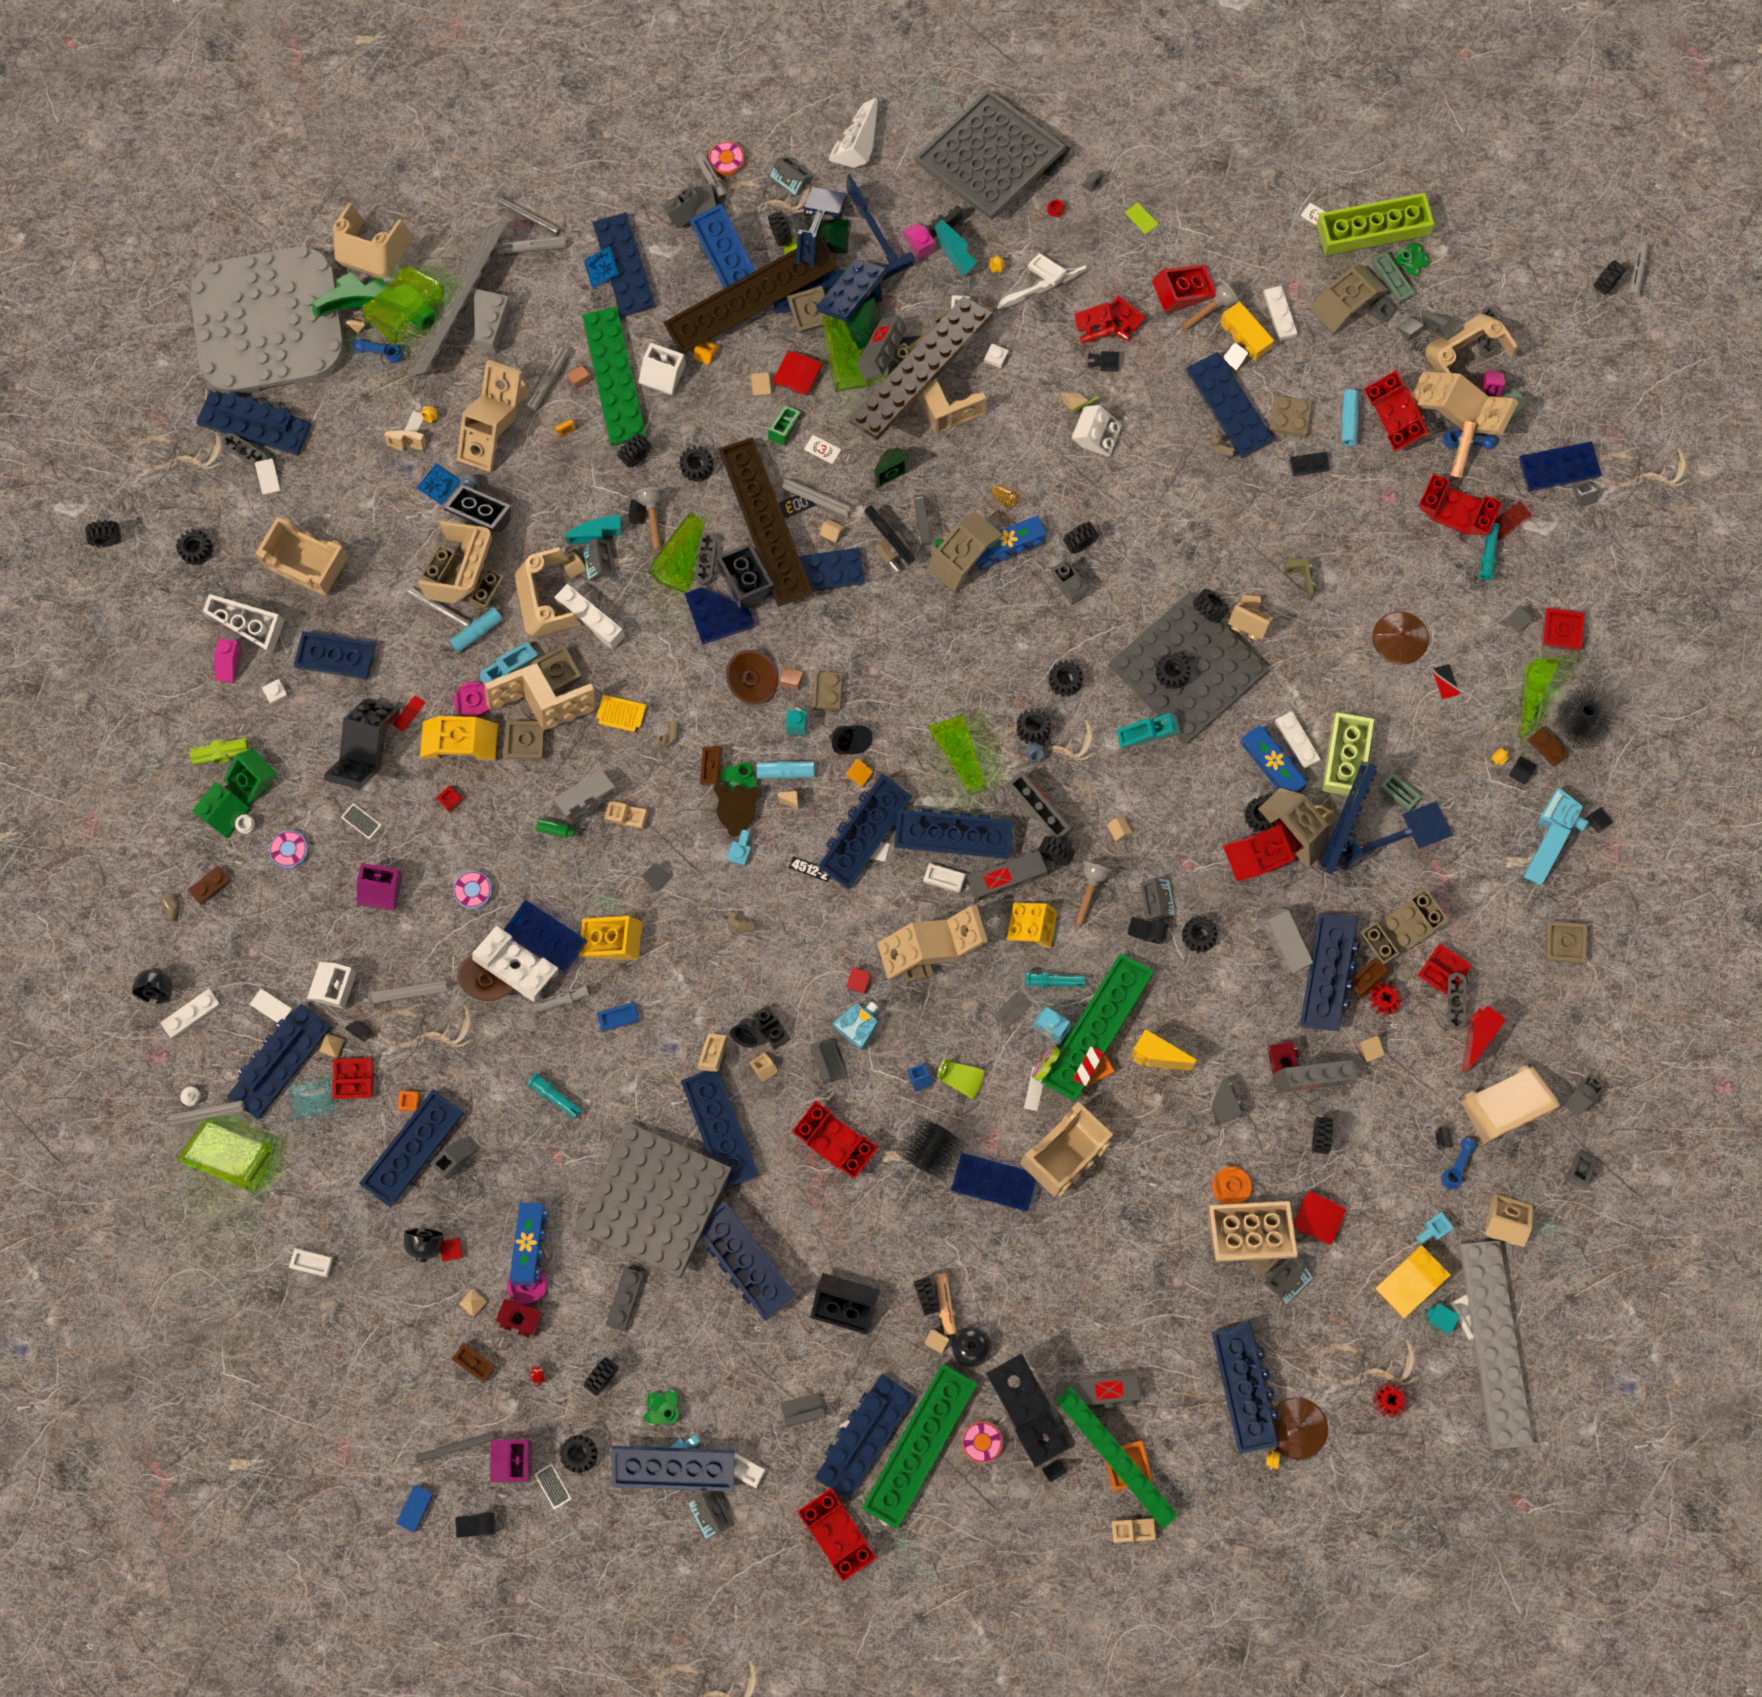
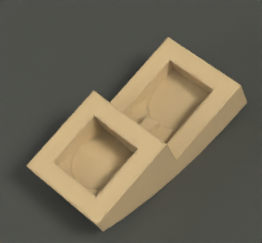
[384,431,426,451]
[604,801,649,830]
[1112,1519,1157,1543]

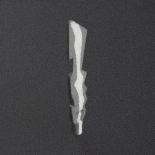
[997,265,1087,311]

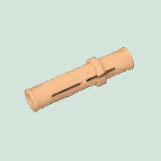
[1451,420,1477,478]
[934,1273,957,1336]

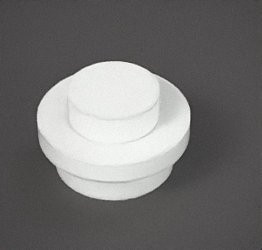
[235,815,255,834]

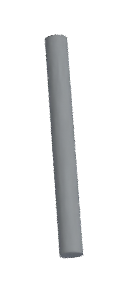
[406,587,472,627]

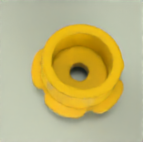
[990,255,1005,274]
[421,406,438,423]
[1491,748,1509,765]
[1266,1450,1280,1470]

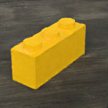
[1221,301,1274,361]

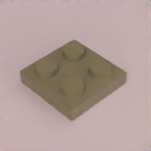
[787,286,832,332]
[1269,396,1312,438]
[531,645,582,693]
[504,721,545,760]
[1545,921,1587,964]

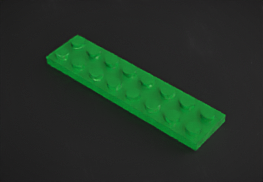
[582,306,647,446]
[1041,953,1154,1103]
[861,1364,977,1529]

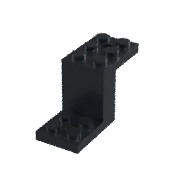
[324,698,400,790]
[986,1353,1071,1468]

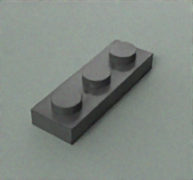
[606,1267,644,1332]

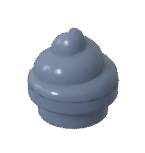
[460,474,478,490]
[1025,743,1045,762]

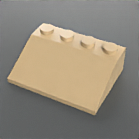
[1208,1201,1297,1262]

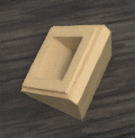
[820,519,845,543]
[1107,817,1133,842]

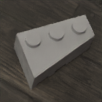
[474,289,512,354]
[553,770,617,826]
[1258,908,1313,973]

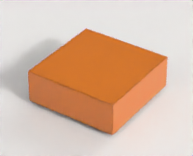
[398,1091,420,1112]

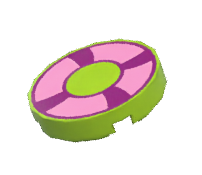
[1032,1045,1060,1081]

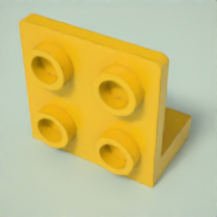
[1007,903,1058,948]

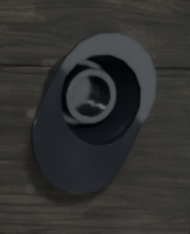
[829,725,873,755]
[730,1018,766,1048]

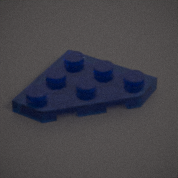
[684,587,755,645]

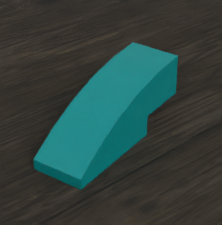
[935,219,978,276]
[565,515,622,544]
[1117,713,1180,748]

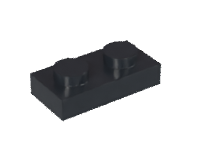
[1289,452,1330,477]

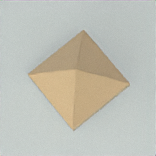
[346,316,370,333]
[319,1033,345,1058]
[459,1289,487,1317]

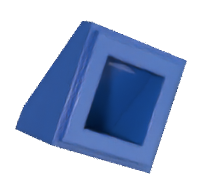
[907,1063,933,1092]

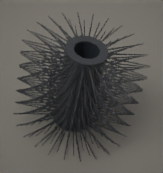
[1551,684,1618,752]
[896,1115,967,1182]

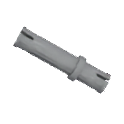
[695,152,728,201]
[1628,243,1649,298]
[530,985,590,1015]

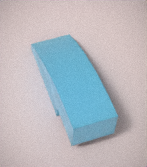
[479,642,538,684]
[1524,822,1571,886]

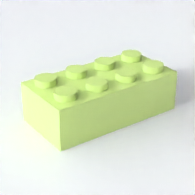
[1322,712,1374,796]

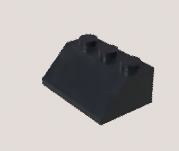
[443,484,511,532]
[717,543,774,611]
[810,1273,880,1335]

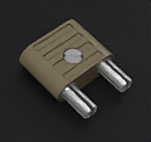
[874,531,916,573]

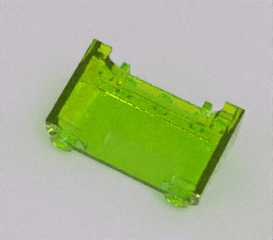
[362,265,444,345]
[176,1118,276,1194]

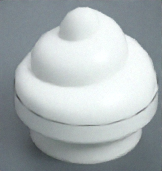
[180,1087,201,1106]

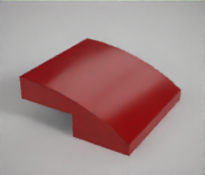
[772,351,823,396]
[1417,943,1473,996]
[332,1057,374,1099]
[1293,1191,1347,1245]

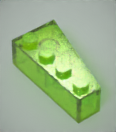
[821,316,872,392]
[927,715,988,796]

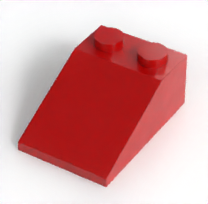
[1152,264,1216,312]
[1462,1005,1507,1073]

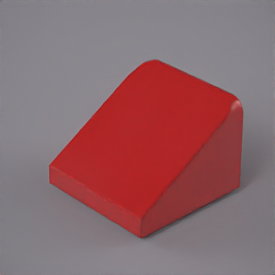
[846,967,871,994]

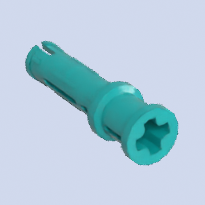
[1478,523,1500,580]
[1025,970,1085,988]
[527,1072,582,1120]

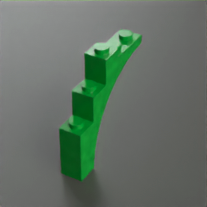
[312,272,435,331]

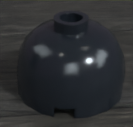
[132,968,173,1004]
[404,1228,444,1262]
[951,1326,992,1368]

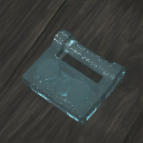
[289,1077,335,1120]

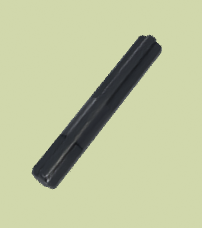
[864,506,916,565]

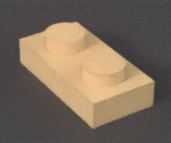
[697,1034,728,1072]

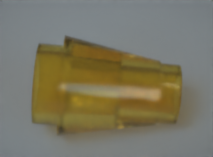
[990,484,1019,508]

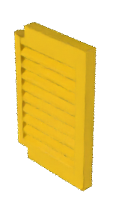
[596,695,647,732]

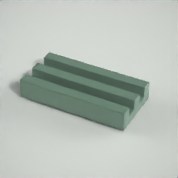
[1379,773,1422,812]

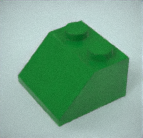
[224,748,277,806]
[192,782,251,838]

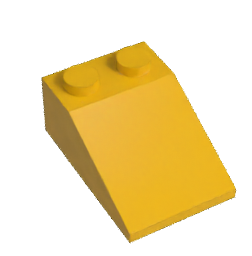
[578,916,643,960]
[1131,1029,1197,1071]
[1375,1245,1450,1319]

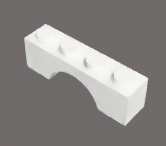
[555,584,625,650]

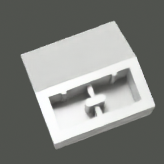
[638,343,686,395]
[1072,405,1122,456]
[307,962,356,1009]

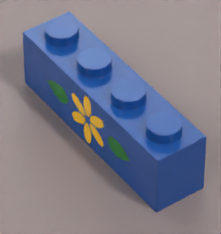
[975,515,1047,568]
[1240,725,1307,793]
[509,1202,548,1287]

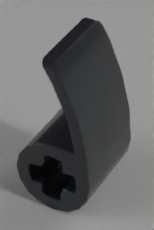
[1128,916,1168,944]
[455,1513,496,1538]

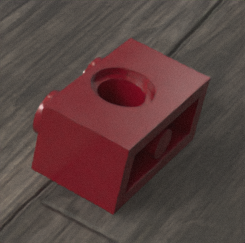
[1267,1041,1301,1087]
[495,1298,544,1338]

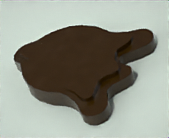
[714,784,762,837]

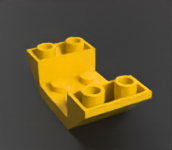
[420,716,498,761]

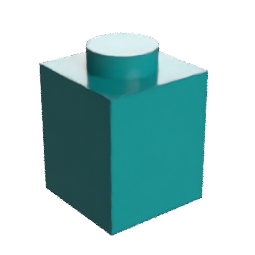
[786,709,808,736]
[1425,1303,1460,1335]

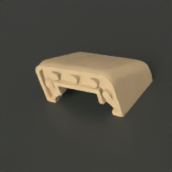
[1461,1065,1561,1145]

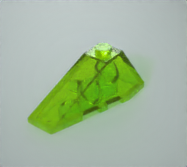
[647,512,703,593]
[1518,658,1560,739]

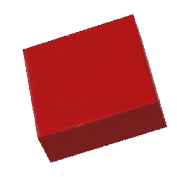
[436,785,463,812]
[441,1238,463,1262]

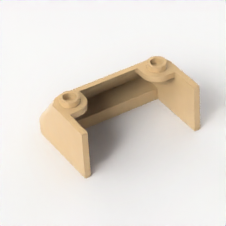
[333,203,415,279]
[1425,314,1518,373]
[418,521,492,603]
[515,547,582,638]

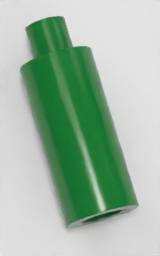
[536,818,576,838]

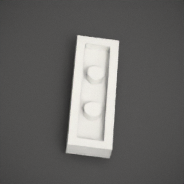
[1263,286,1297,341]
[1275,711,1320,770]
[160,989,221,1039]

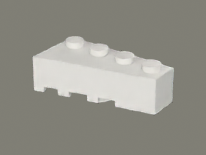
[203,594,285,654]

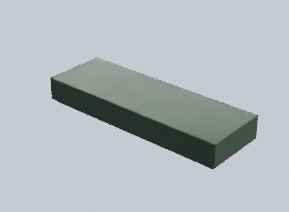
[1371,251,1415,304]

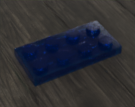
[1518,441,1602,492]
[503,899,588,973]
[951,1153,1036,1212]

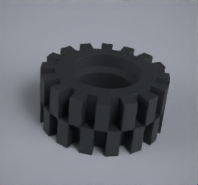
[768,211,793,247]
[1593,260,1627,295]
[617,433,652,468]
[679,446,714,482]
[85,520,121,547]
[1063,522,1099,554]
[176,529,213,565]
[1193,588,1229,623]
[1155,652,1191,689]
[1049,660,1083,697]
[1016,709,1051,744]
[1244,796,1280,832]
[1038,836,1076,867]
[1182,916,1218,953]
[1312,1117,1334,1154]
[914,1276,940,1316]
[583,1357,619,1396]
[559,1435,598,1473]

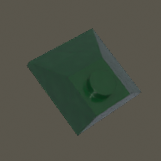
[812,219,848,253]
[844,298,882,350]
[874,447,909,489]

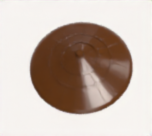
[1372,611,1429,664]
[726,650,778,705]
[457,955,513,1001]
[1274,1397,1328,1460]

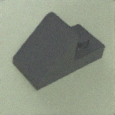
[1564,1151,1596,1188]

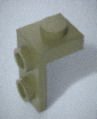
[1283,557,1316,600]

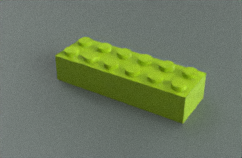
[1317,193,1434,256]

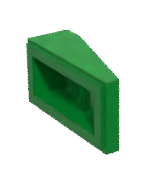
[768,405,801,445]

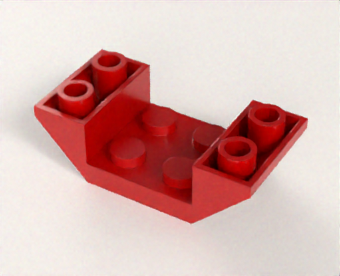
[1364,370,1428,452]
[1418,473,1503,535]
[1222,820,1303,881]
[791,1100,879,1180]
[797,1488,877,1582]

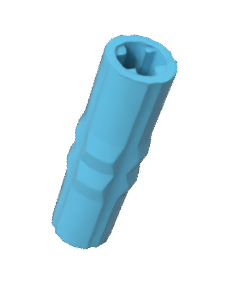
[1341,389,1359,446]
[449,607,503,653]
[757,761,815,779]

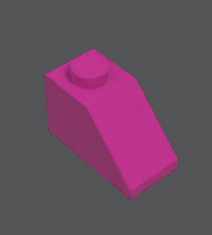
[902,223,935,260]
[1480,370,1505,397]
[214,638,242,683]

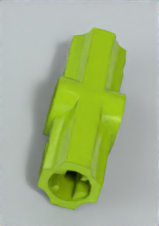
[189,738,250,766]

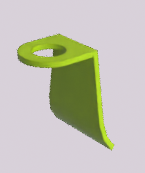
[938,1058,985,1099]

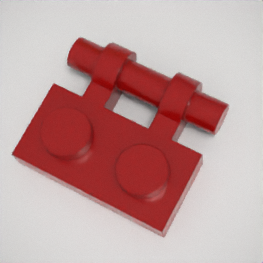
[1107,296,1146,341]
[1074,302,1116,343]

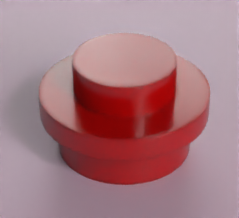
[1047,199,1065,217]
[529,1366,546,1386]

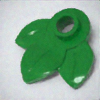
[1395,243,1430,276]
[720,762,757,792]
[643,1389,680,1426]

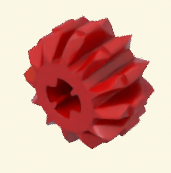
[1368,982,1403,1016]
[1373,1382,1409,1418]

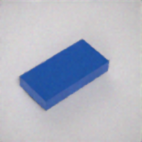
[597,1002,640,1032]
[396,1485,433,1532]

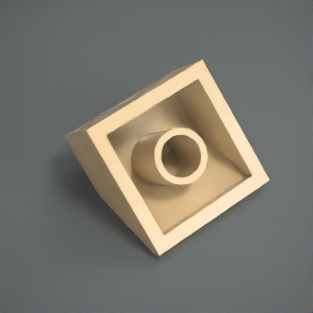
[1228,602,1274,641]
[1485,1193,1533,1247]

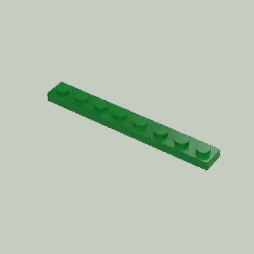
[1055,1387,1179,1529]

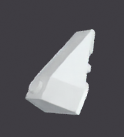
[829,98,878,168]

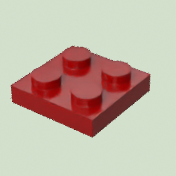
[1542,608,1585,651]

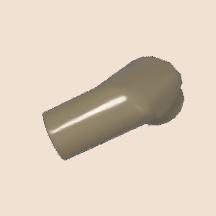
[1210,435,1234,457]
[658,722,679,747]
[159,894,178,922]
[727,913,754,932]

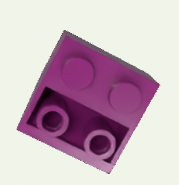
[357,863,403,911]
[490,1439,532,1483]

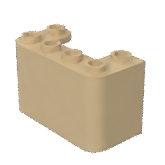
[255,517,348,596]
[1020,1102,1113,1197]

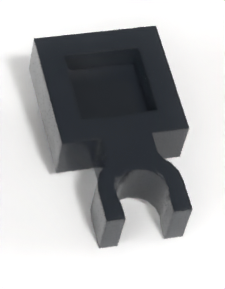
[1088,351,1119,372]

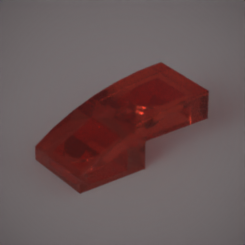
[1494,501,1532,540]

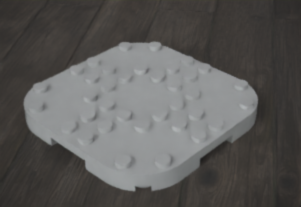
[190,247,345,395]

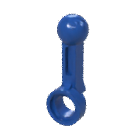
[354,339,404,363]
[1443,429,1497,450]
[1441,1137,1477,1190]

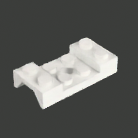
[472,926,558,1002]

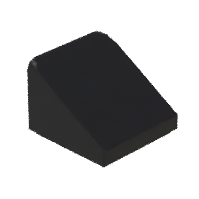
[628,499,646,524]
[1509,756,1537,784]
[1585,807,1613,833]
[345,1021,372,1042]
[1435,1127,1453,1150]
[1042,1459,1067,1483]

